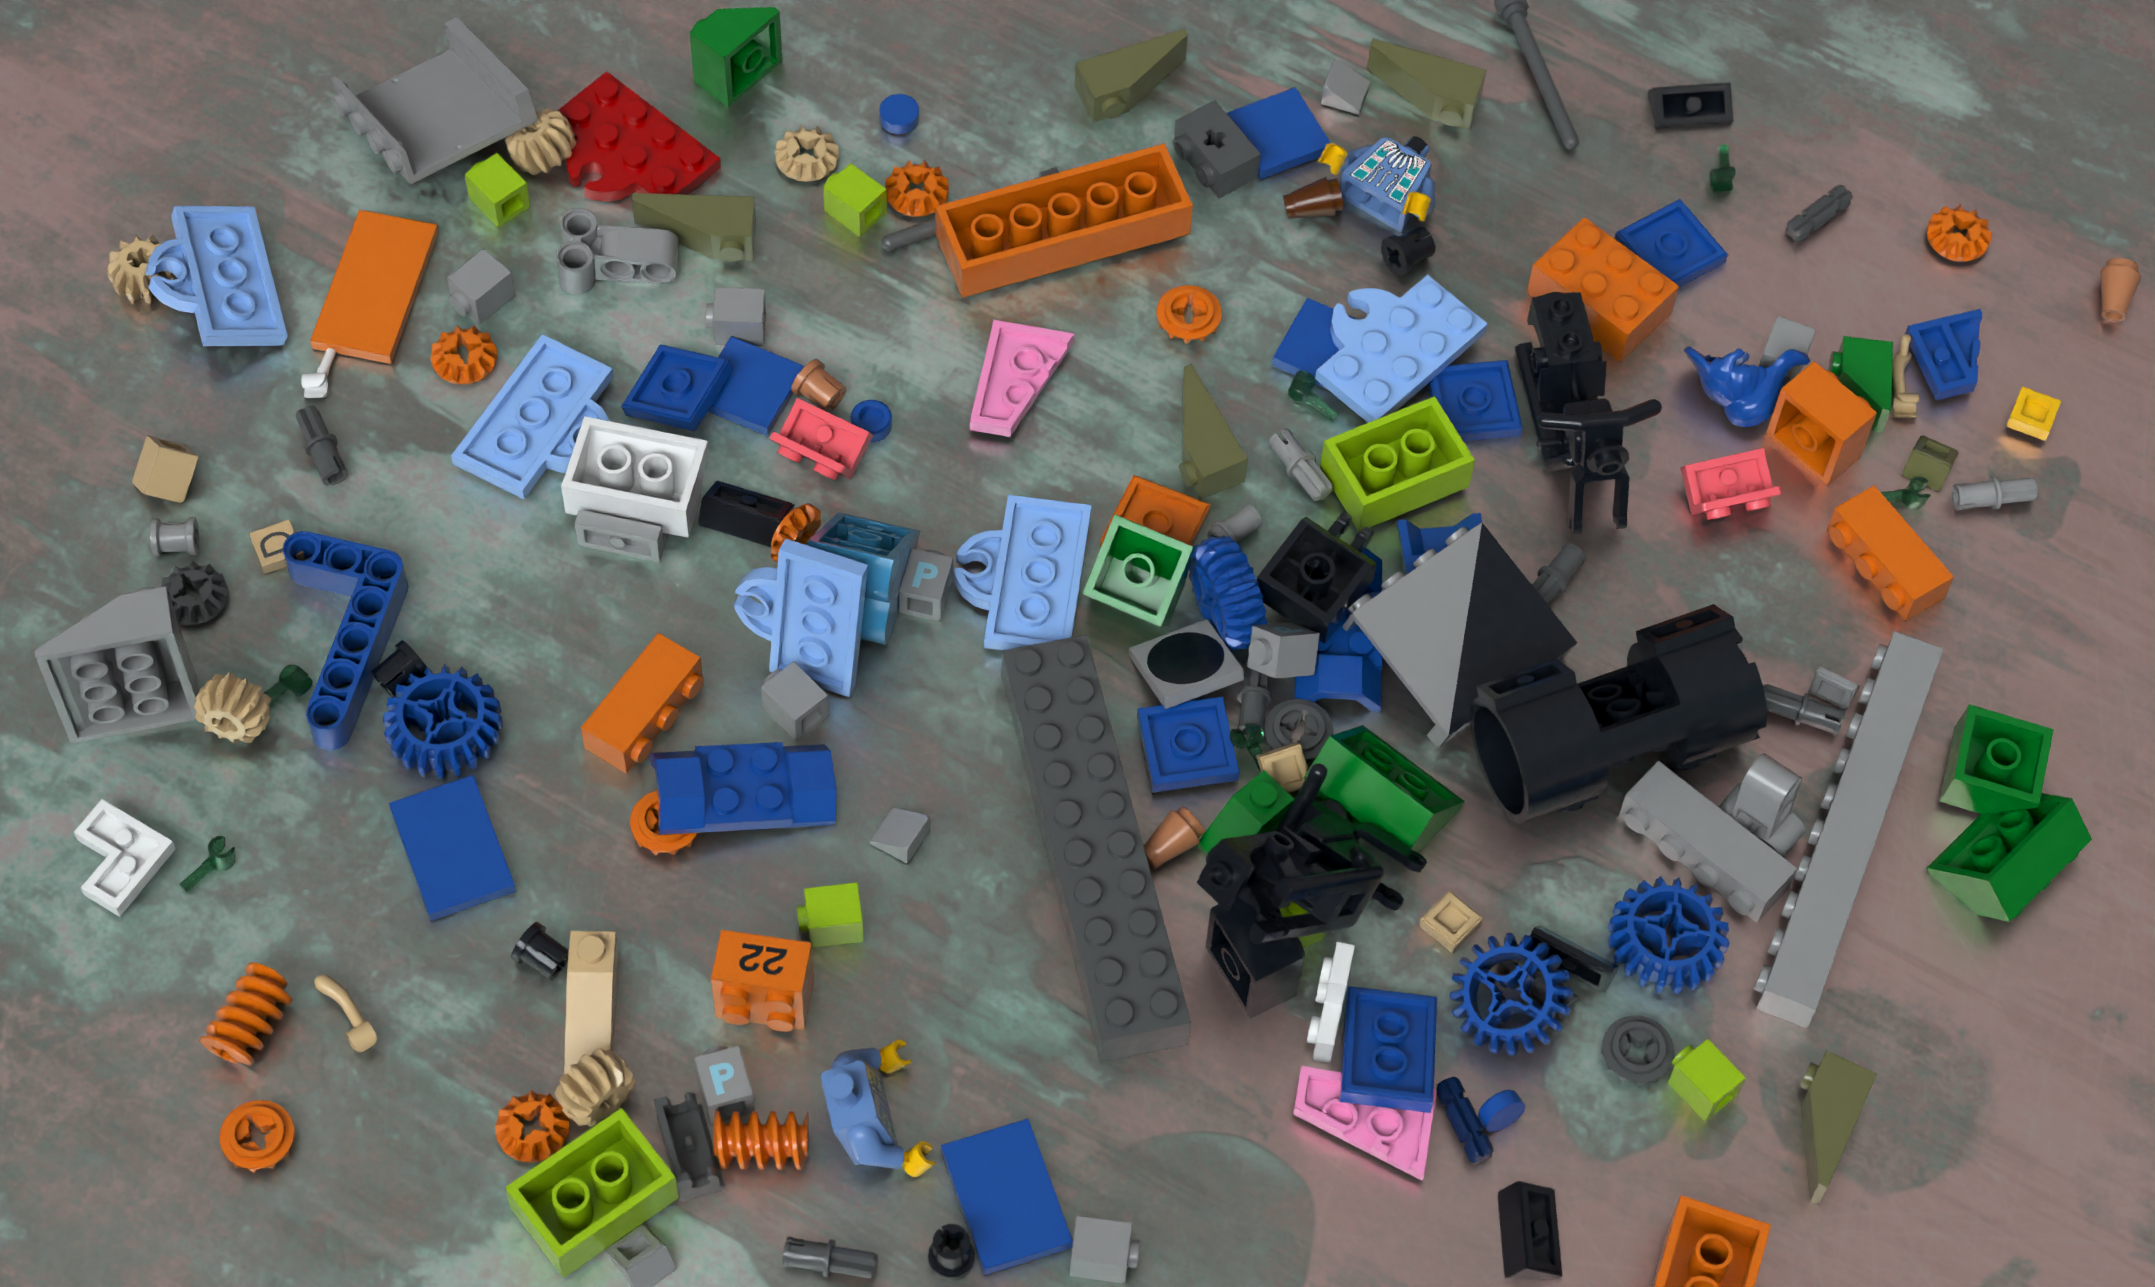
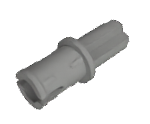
[1268,428,1333,501]
[1952,476,2038,511]

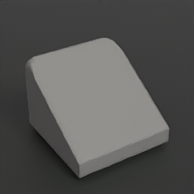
[1321,58,1370,115]
[1808,666,1860,710]
[870,807,930,864]
[605,1224,676,1287]

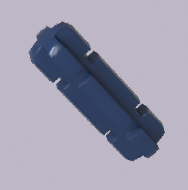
[1436,1077,1494,1164]

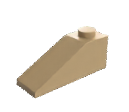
[564,931,620,1075]

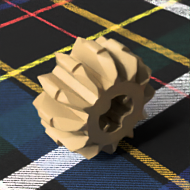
[505,108,577,176]
[107,234,177,305]
[194,672,272,744]
[554,1048,636,1127]

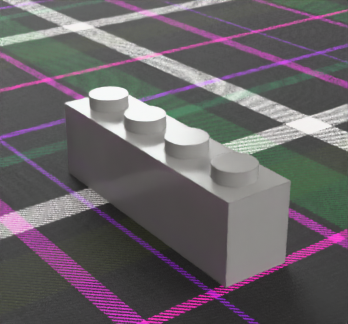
[1619,761,1798,923]

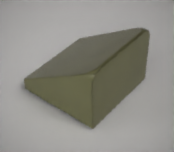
[1903,435,1959,491]

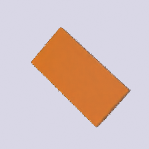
[310,210,439,364]

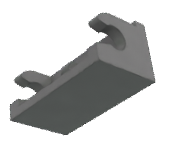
[654,1092,725,1202]

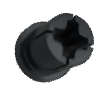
[1381,226,1435,276]
[371,640,427,697]
[511,921,569,980]
[928,1224,975,1281]

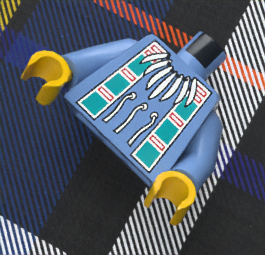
[1317,136,1435,233]
[820,1039,936,1177]

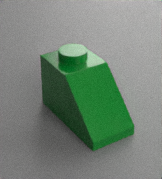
[1828,336,1893,433]
[1197,770,1294,856]

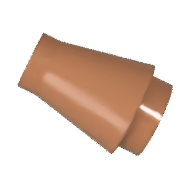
[2100,258,2141,321]
[1143,806,1205,870]

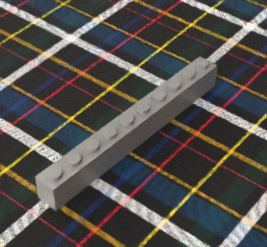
[1754,631,1943,1028]

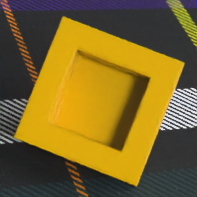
[2006,386,2061,441]

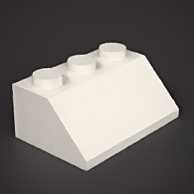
[561,416,708,538]

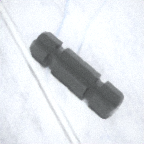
[1785,185,1853,242]

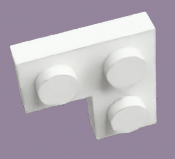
[74,799,176,917]
[1307,942,1355,1064]

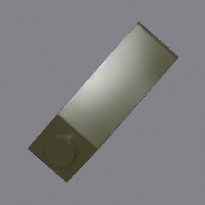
[1075,29,1188,122]
[1367,39,1486,130]
[632,193,756,262]
[1179,364,1248,500]
[1799,1051,1877,1205]

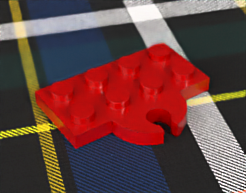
[557,71,721,202]

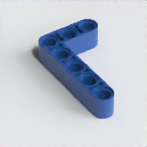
[282,531,408,751]

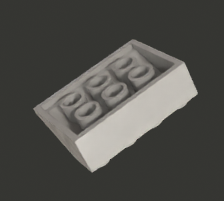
[34,586,199,744]

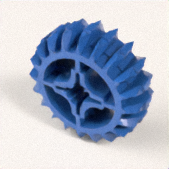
[1189,535,1268,651]
[383,664,503,780]
[1608,876,1729,995]
[1450,933,1573,1056]

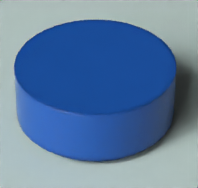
[879,94,919,134]
[850,400,892,443]
[1478,1090,1526,1132]

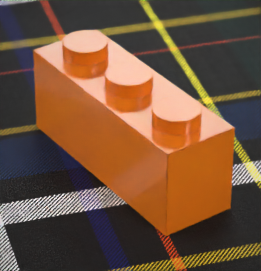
[1827,485,1954,622]
[581,632,704,774]

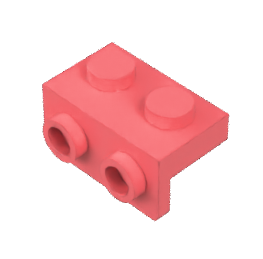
[769,398,873,481]
[1680,448,1782,520]

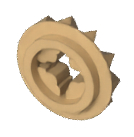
[775,125,839,182]

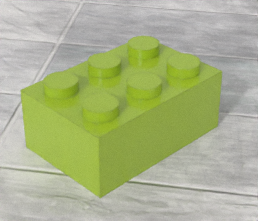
[1320,396,1475,532]
[505,1108,679,1278]

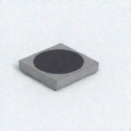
[1129,619,1244,709]

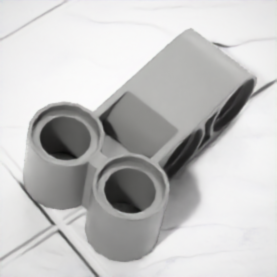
[556,208,680,295]
[1719,753,1805,857]

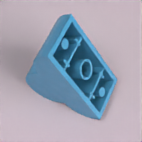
[807,512,920,645]

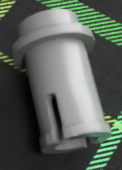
[1207,504,1263,542]

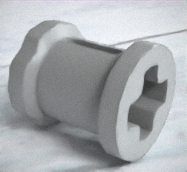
[150,517,199,557]

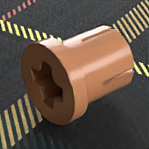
[791,359,847,413]

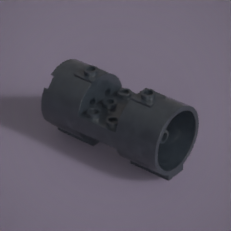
[1470,604,1767,823]

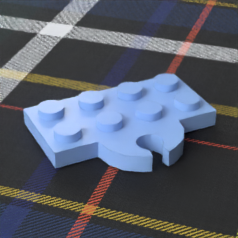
[145,206,288,346]
[1315,275,1488,423]
[451,334,614,499]
[954,495,1092,650]
[733,538,868,697]

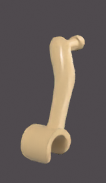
[1892,334,1920,418]
[314,974,377,1052]

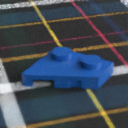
[1905,309,1982,400]

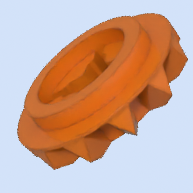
[885,160,949,217]
[1926,204,1993,262]
[1156,285,1222,345]
[430,325,497,384]
[771,503,821,563]
[630,790,700,856]
[495,1090,570,1163]
[219,1100,296,1173]

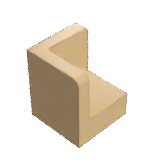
[132,435,199,503]

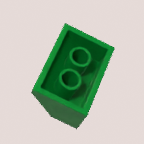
[1304,725,1465,852]
[1926,793,2092,922]

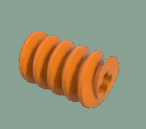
[199,962,293,1066]
[714,1111,809,1170]

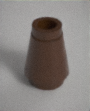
[1283,177,1344,219]

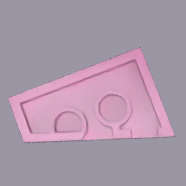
[970,320,1075,437]
[1293,1066,1437,1181]

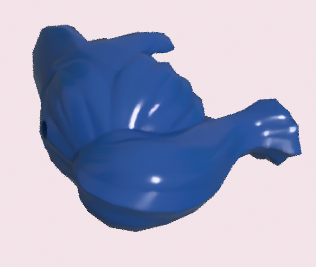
[1684,346,1811,427]

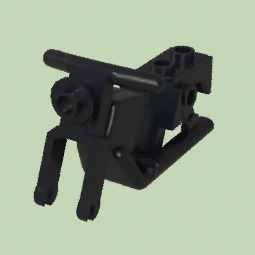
[1515,292,1662,535]
[1196,763,1427,945]

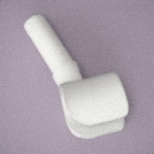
[302,348,336,398]

